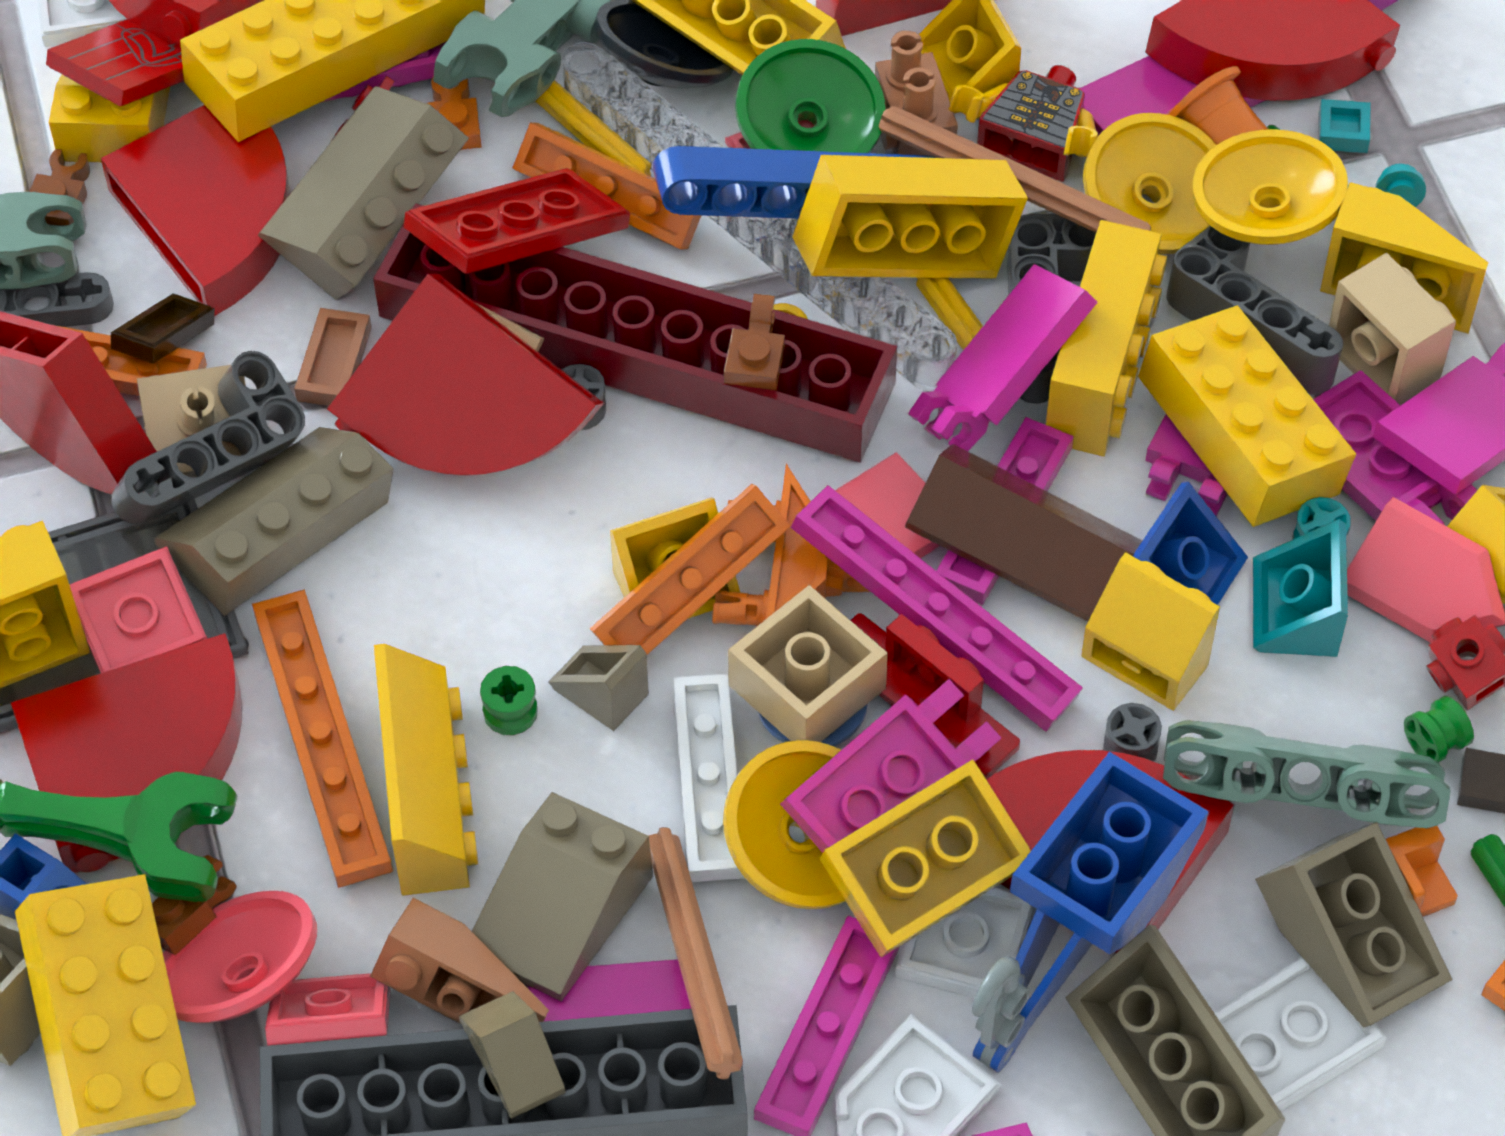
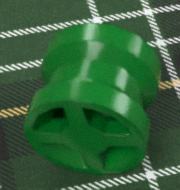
[480,666,538,735]
[1403,696,1474,763]

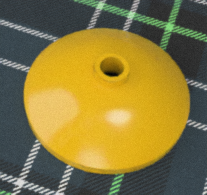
[1083,113,1216,254]
[1192,129,1348,245]
[723,740,846,909]

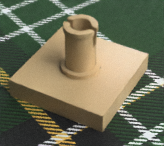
[137,365,259,483]

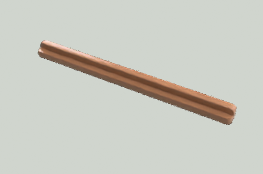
[879,106,1151,233]
[649,827,743,1079]

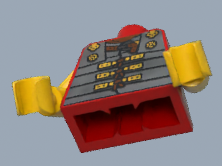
[948,65,1098,182]

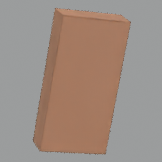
[294,308,372,406]

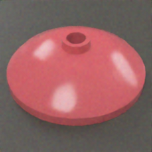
[163,891,318,1023]

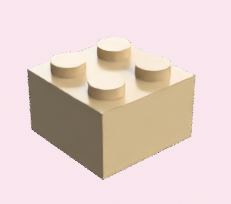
[1329,253,1456,405]
[728,585,888,742]

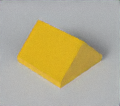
[919,0,1022,114]
[610,497,741,619]

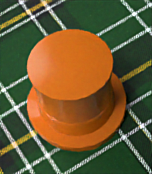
[1166,66,1269,145]

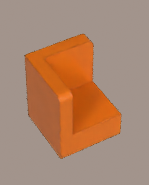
[1386,826,1458,917]

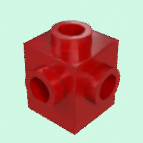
[1426,615,1505,710]

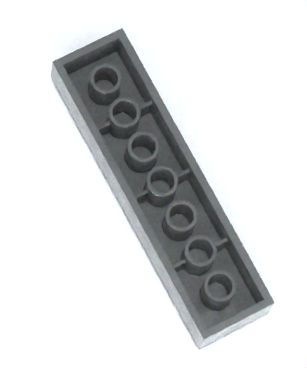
[259,1005,748,1136]

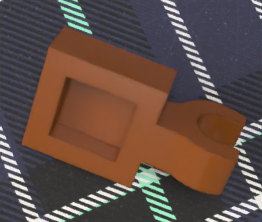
[724,294,785,390]
[152,855,237,955]

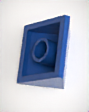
[1133,482,1248,605]

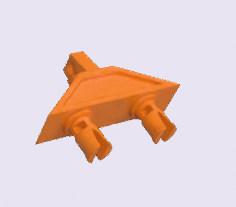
[712,463,870,626]

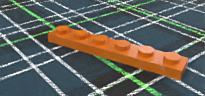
[252,589,393,888]

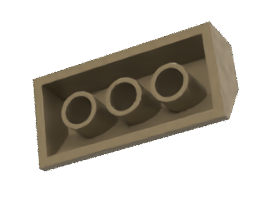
[258,86,469,301]
[155,427,394,616]
[1065,925,1285,1136]

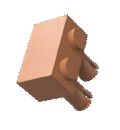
[875,31,958,156]

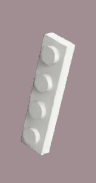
[673,673,745,882]

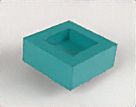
[1318,99,1371,153]

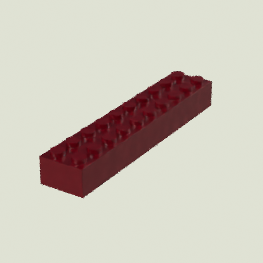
[373,203,897,463]

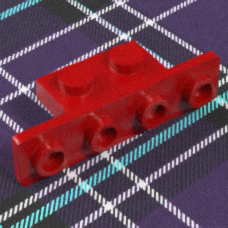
[850,613,1020,779]

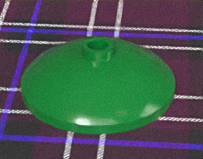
[735,39,886,153]

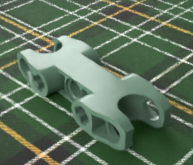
[433,0,613,117]
[0,192,86,289]
[1163,720,1451,828]

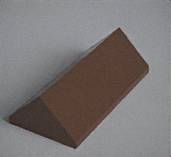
[905,444,1143,622]

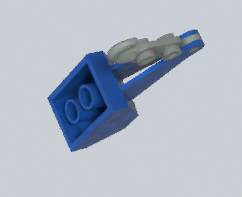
[972,751,1209,1073]

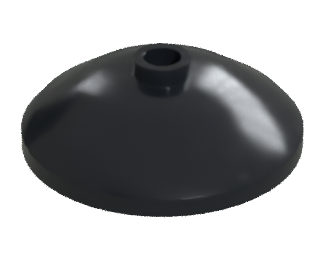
[594,0,734,88]

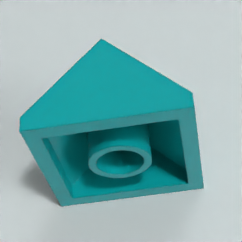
[1253,519,1348,657]

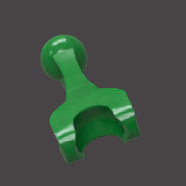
[0,772,238,902]

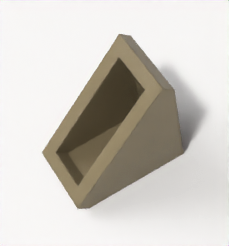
[548,645,649,731]
[459,991,566,1119]

